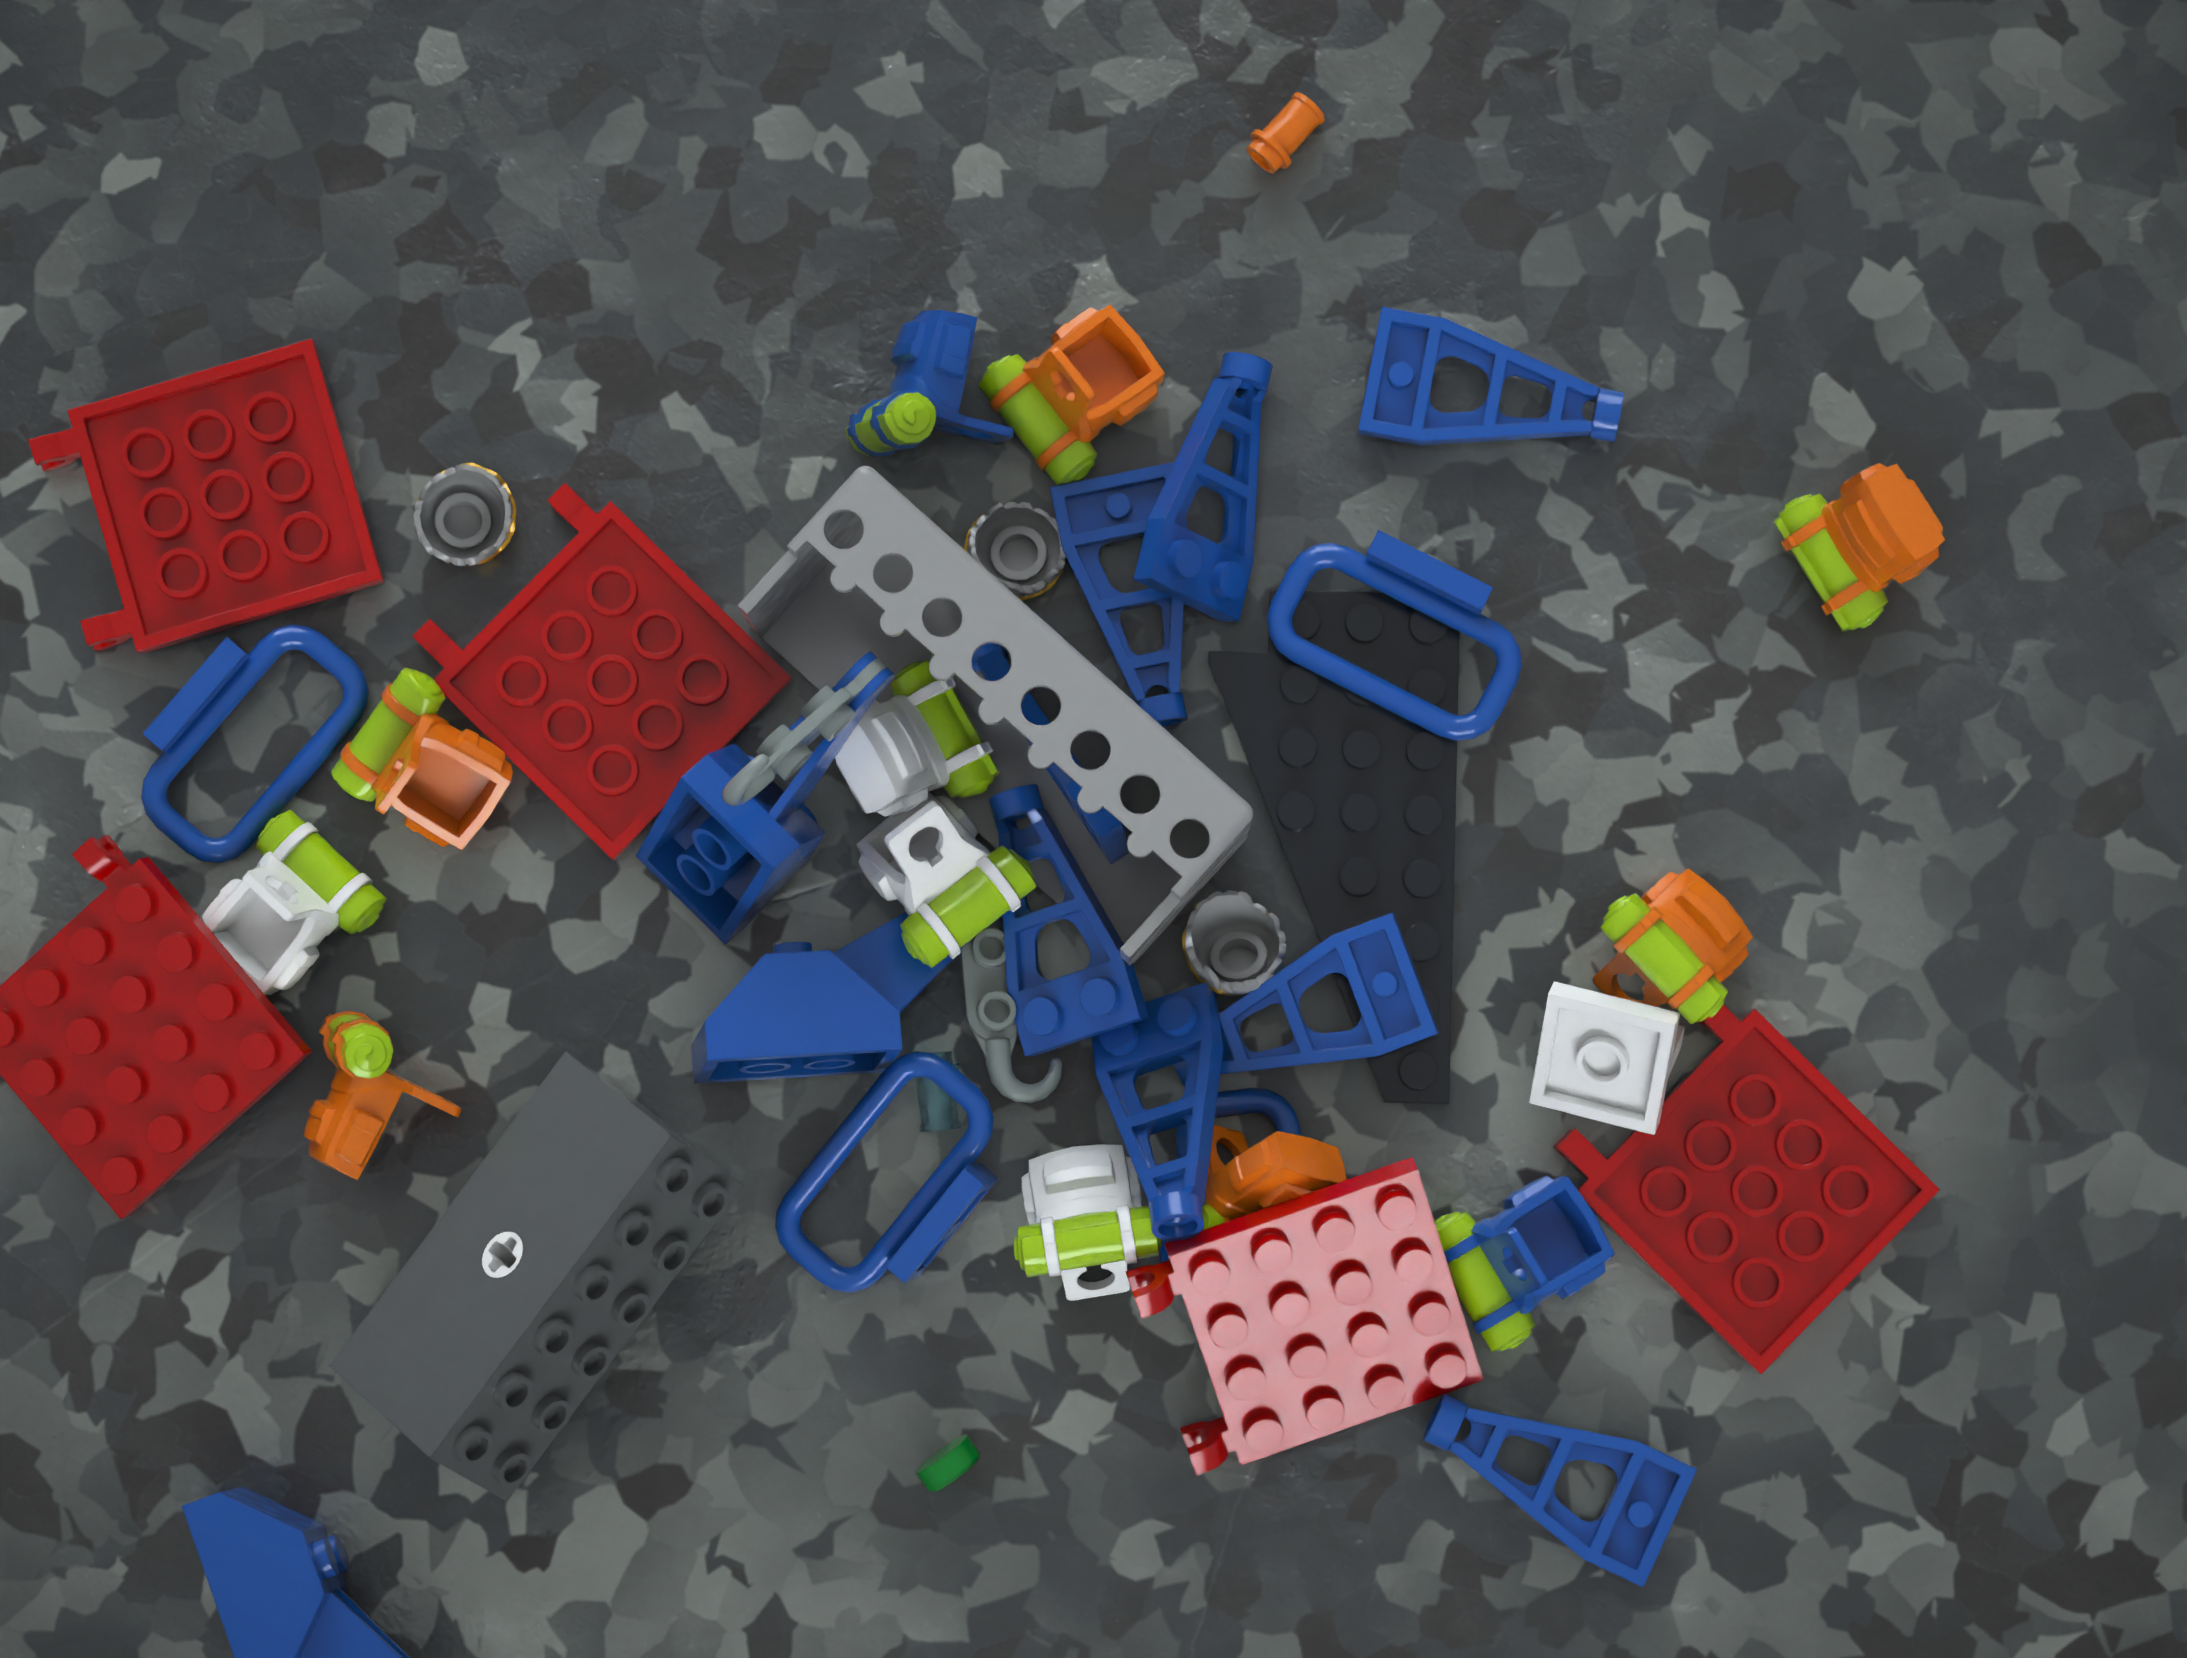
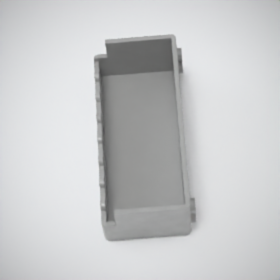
[738,466,1253,966]

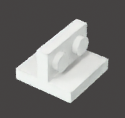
[1529,981,1685,1135]

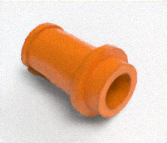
[1246,92,1325,174]

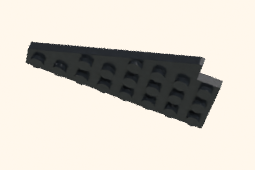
[1208,590,1460,1105]

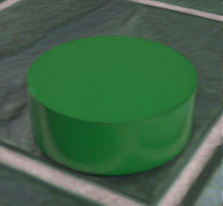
[915,1434,980,1492]

